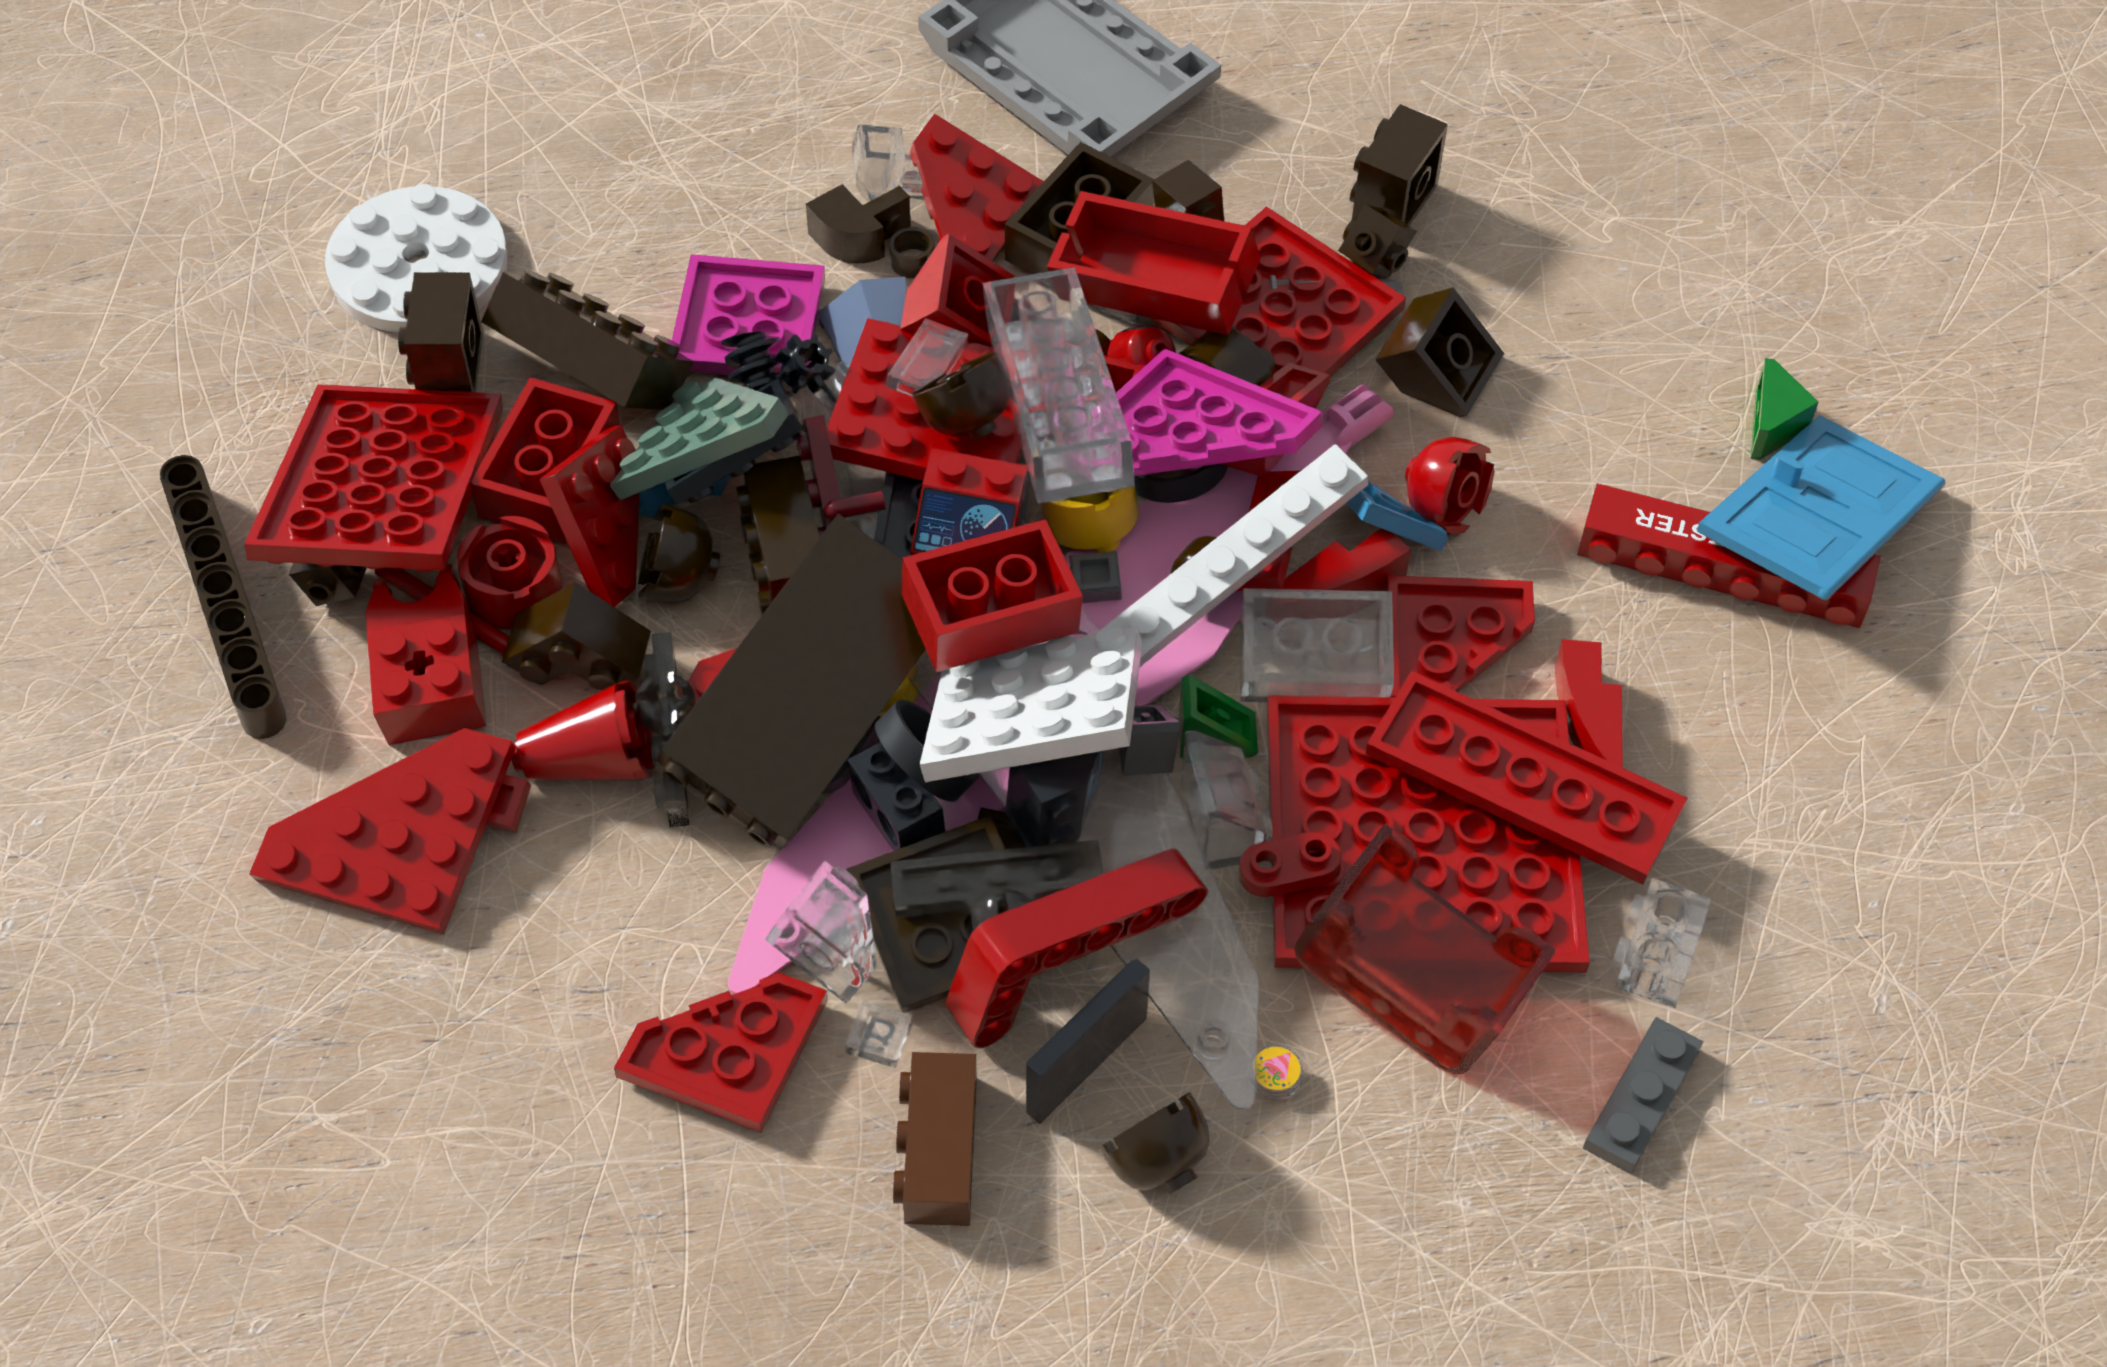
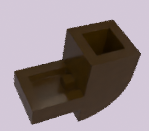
[806,184,911,264]

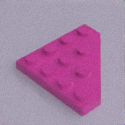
[1052,349,1322,482]

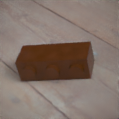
[893,1052,977,1226]

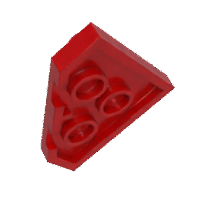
[909,113,1044,262]
[539,424,639,607]
[1386,575,1535,697]
[614,973,828,1133]

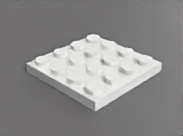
[920,626,1143,782]

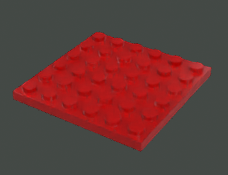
[1267,695,1590,973]

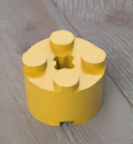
[1036,454,1139,552]

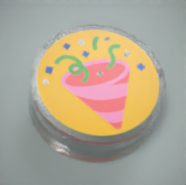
[1249,1044,1303,1101]

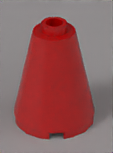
[511,680,656,780]

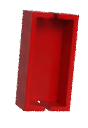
[1047,191,1261,335]

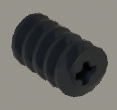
[721,331,797,414]

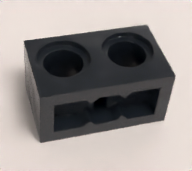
[847,742,946,851]

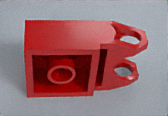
[365,564,487,745]

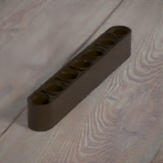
[160,455,286,739]

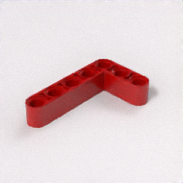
[945,848,1208,1049]

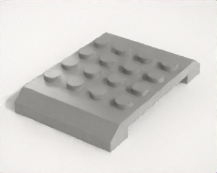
[918,0,1221,157]

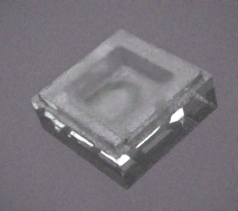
[845,1000,913,1068]

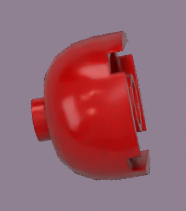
[1405,436,1495,535]

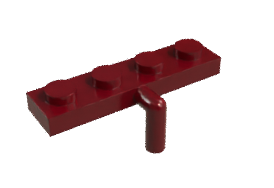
[796,415,886,537]

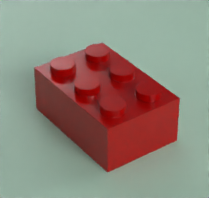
[471,377,620,543]
[902,519,1083,672]

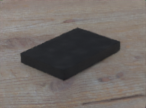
[1026,958,1150,1124]

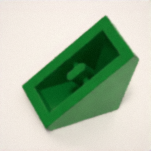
[1751,358,1819,460]
[1179,674,1258,758]

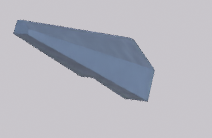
[819,277,907,371]

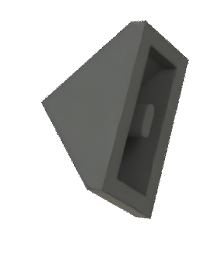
[1118,704,1180,776]

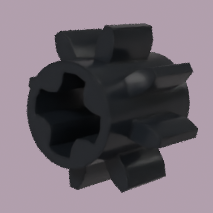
[774,334,835,394]

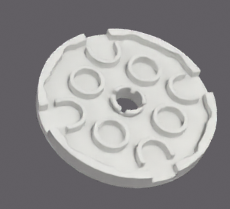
[325,184,508,333]

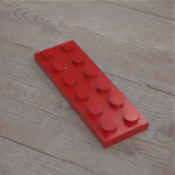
[1365,671,1688,885]

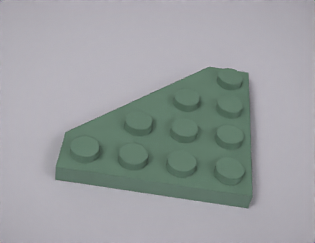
[610,378,789,500]

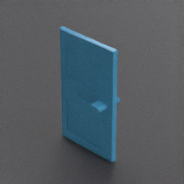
[1697,415,1946,600]

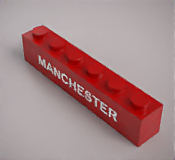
[1577,483,1881,628]

